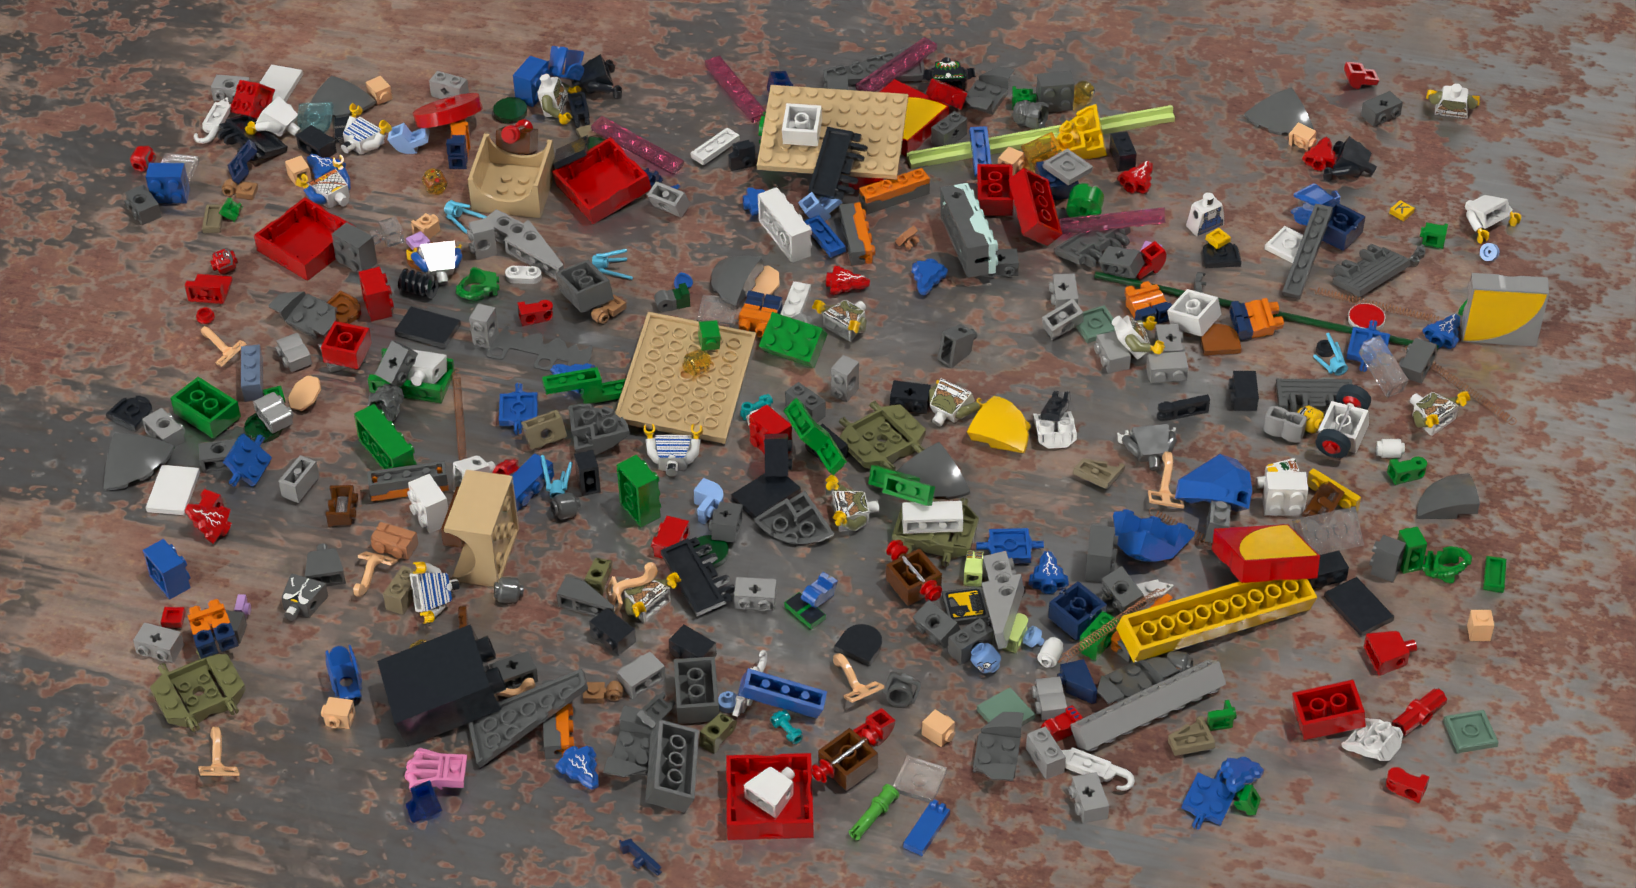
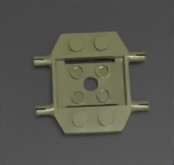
[839,401,926,470]
[892,498,979,567]
[150,650,246,732]

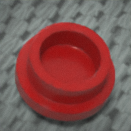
[196,307,215,324]

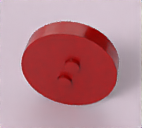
[413,93,483,128]

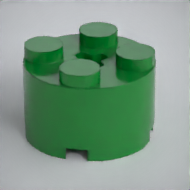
[1066,183,1104,226]

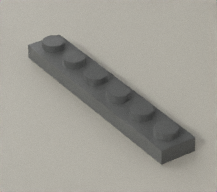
[1282,203,1333,299]

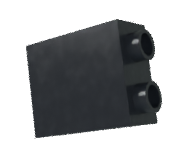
[377,624,506,747]

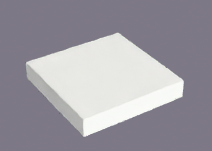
[1265,226,1303,263]

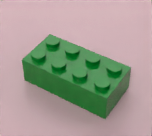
[354,404,417,469]

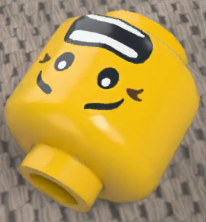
[1297,406,1324,434]

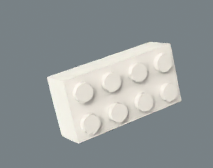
[758,187,812,263]

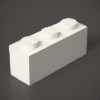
[902,501,963,533]

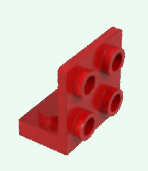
[230,80,275,119]
[185,274,233,304]

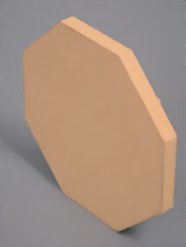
[751,265,780,297]
[288,376,321,411]

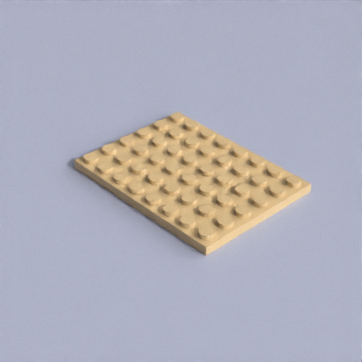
[757,85,908,180]
[615,312,756,444]

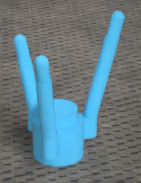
[444,200,487,234]
[592,249,633,280]
[1313,333,1348,376]
[541,455,573,499]

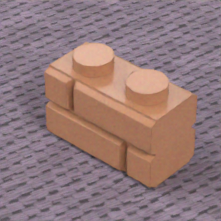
[371,522,419,560]

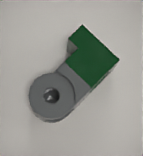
[654,283,691,312]

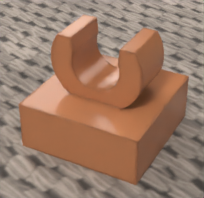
[895,225,920,250]

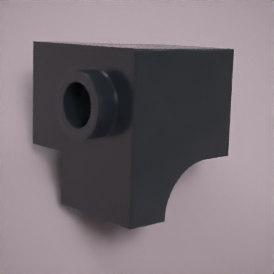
[728,140,756,171]

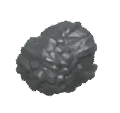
[1012,100,1050,129]
[367,384,404,421]

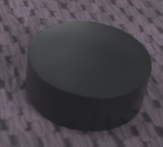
[1316,340,1334,357]

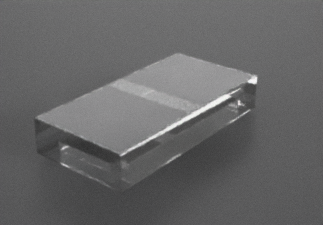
[334,115,351,143]

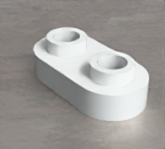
[505,266,542,284]

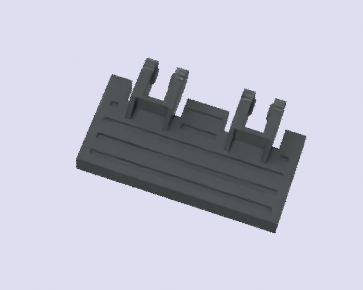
[1054,216,1131,268]
[1333,244,1411,297]
[1276,379,1353,412]

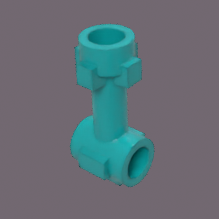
[740,394,773,421]
[770,710,803,744]

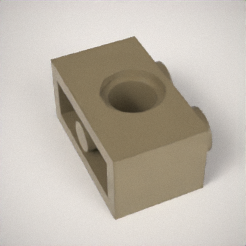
[521,410,567,449]
[383,566,416,615]

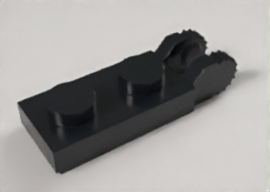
[568,92,590,128]
[1041,390,1071,421]
[1157,394,1210,421]

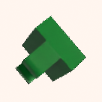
[219,198,243,222]
[1234,785,1261,815]

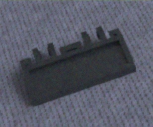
[217,115,288,162]
[808,127,868,201]
[661,537,735,617]

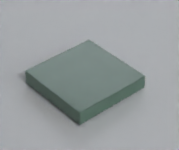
[1076,305,1115,343]
[977,687,1035,726]
[1443,710,1499,754]

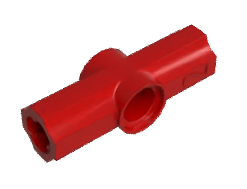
[1392,688,1447,736]

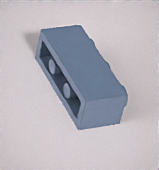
[241,345,263,402]

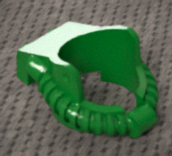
[456,267,500,301]
[1423,546,1472,583]

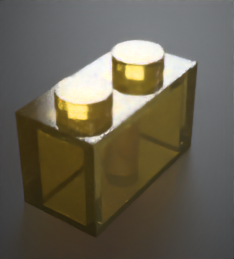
[1021,132,1062,171]

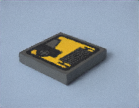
[942,586,989,625]

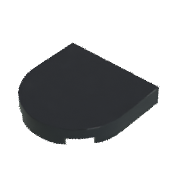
[1202,242,1242,268]
[106,396,153,432]
[834,624,882,666]

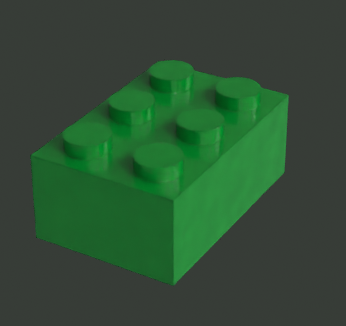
[759,312,828,368]
[170,377,241,439]
[617,455,661,528]

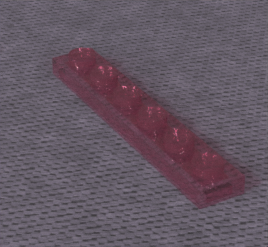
[856,37,937,92]
[705,56,765,123]
[591,116,684,176]
[1059,207,1166,235]

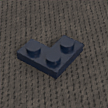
[228,140,257,184]

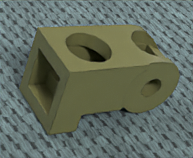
[585,557,613,596]
[699,713,737,754]

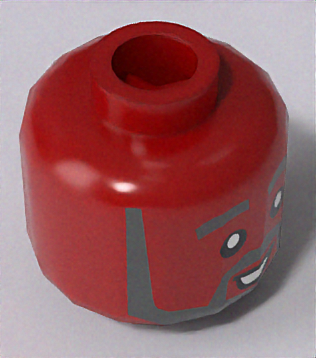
[130,146,156,172]
[210,248,238,274]

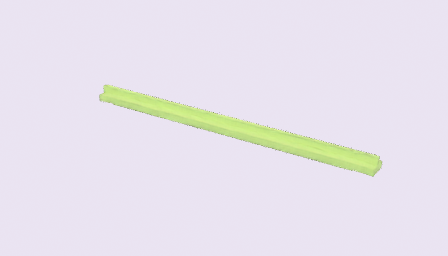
[906,105,1175,169]

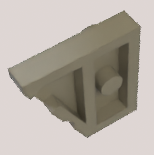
[1073,458,1125,489]
[1168,716,1215,756]

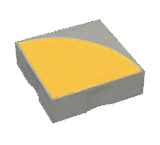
[1460,273,1549,347]

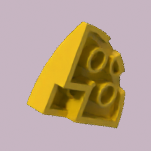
[1051,104,1107,159]
[967,396,1029,453]

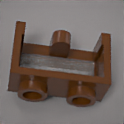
[1301,481,1345,525]
[326,485,358,528]

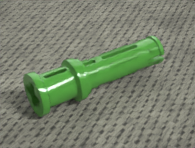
[849,784,900,840]

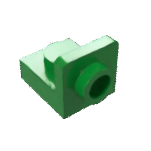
[1206,700,1237,731]

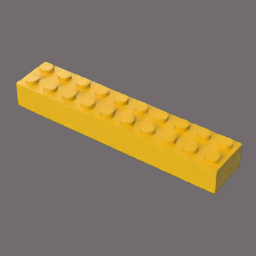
[1116,579,1317,663]

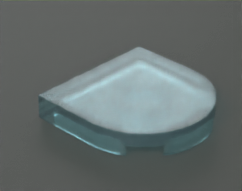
[297,102,333,132]

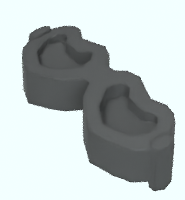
[1409,244,1425,266]
[1194,272,1206,293]

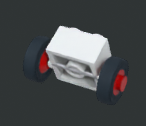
[1315,384,1371,458]

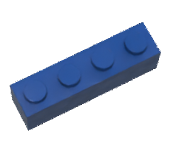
[512,453,554,512]
[738,668,827,719]

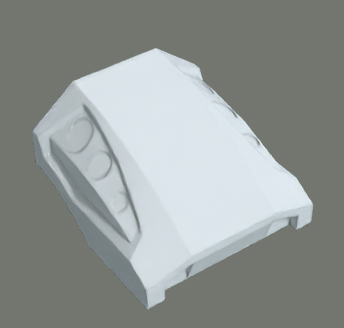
[1033,411,1077,449]
[1342,718,1403,761]

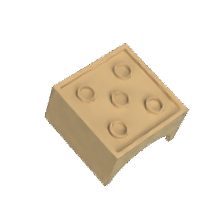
[468,133,556,218]
[444,470,519,587]

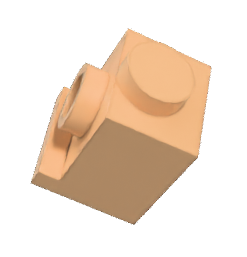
[1289,122,1317,151]
[411,213,440,239]

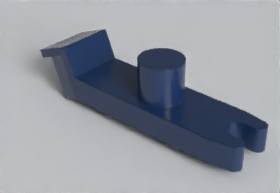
[619,838,662,876]

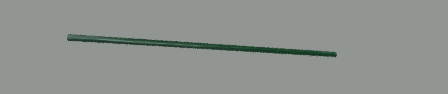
[1094,271,1439,352]

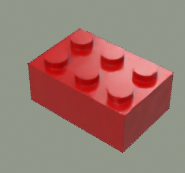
[977,164,1014,216]
[1292,679,1366,740]

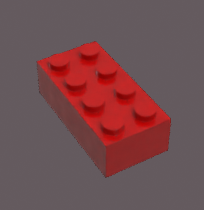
[1009,168,1062,246]

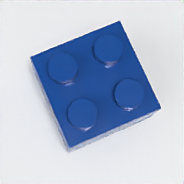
[513,56,549,107]
[146,163,190,203]
[143,539,191,599]

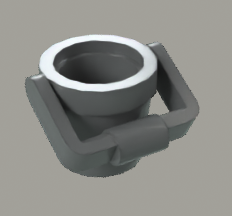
[883,672,921,707]

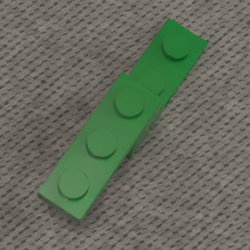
[542,367,626,404]
[783,397,847,476]
[868,465,935,506]

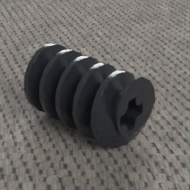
[397,268,439,299]

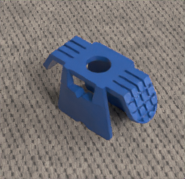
[548,46,584,81]
[1291,183,1341,225]
[326,645,362,701]

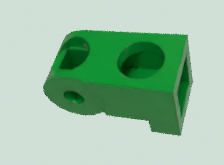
[1387,456,1427,485]

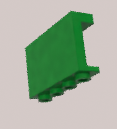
[368,348,455,404]

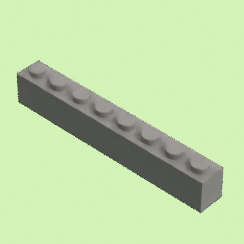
[1070,659,1226,752]

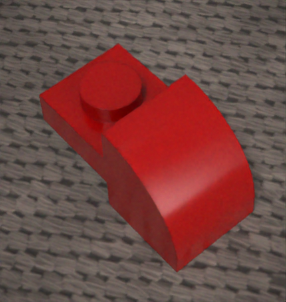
[1344,62,1380,89]
[1136,241,1167,280]
[853,708,896,747]

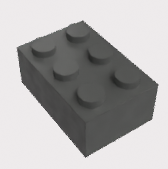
[555,260,614,312]
[674,656,719,724]

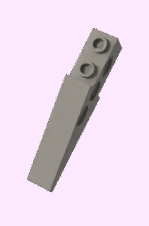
[486,209,564,280]
[982,551,1024,649]

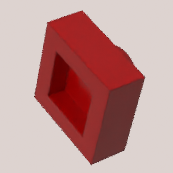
[161,607,186,628]

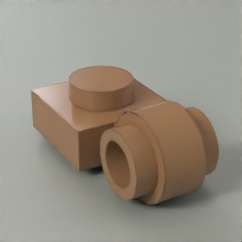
[222,179,258,200]
[591,294,627,324]
[583,681,623,704]

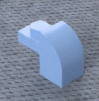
[387,123,430,154]
[798,192,843,221]
[694,478,724,524]

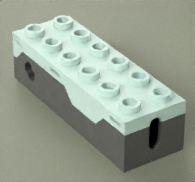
[940,183,998,278]

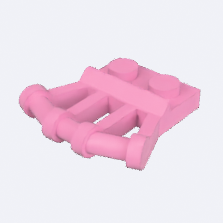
[405,748,467,794]

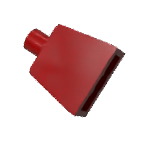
[1363,631,1417,676]

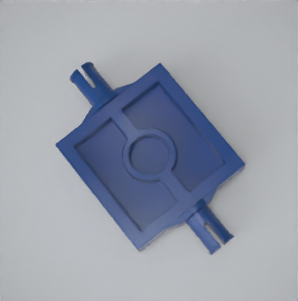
[1346,320,1390,372]
[499,383,538,435]
[223,433,272,487]
[976,528,1044,564]
[1181,770,1236,830]

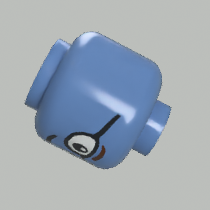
[971,643,1001,674]

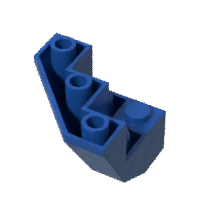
[1175,454,1252,512]
[1113,509,1195,562]

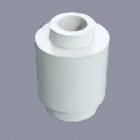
[1376,439,1405,458]
[1037,637,1063,667]

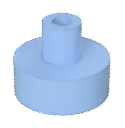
[1480,243,1500,261]
[1023,626,1044,647]
[718,691,737,713]

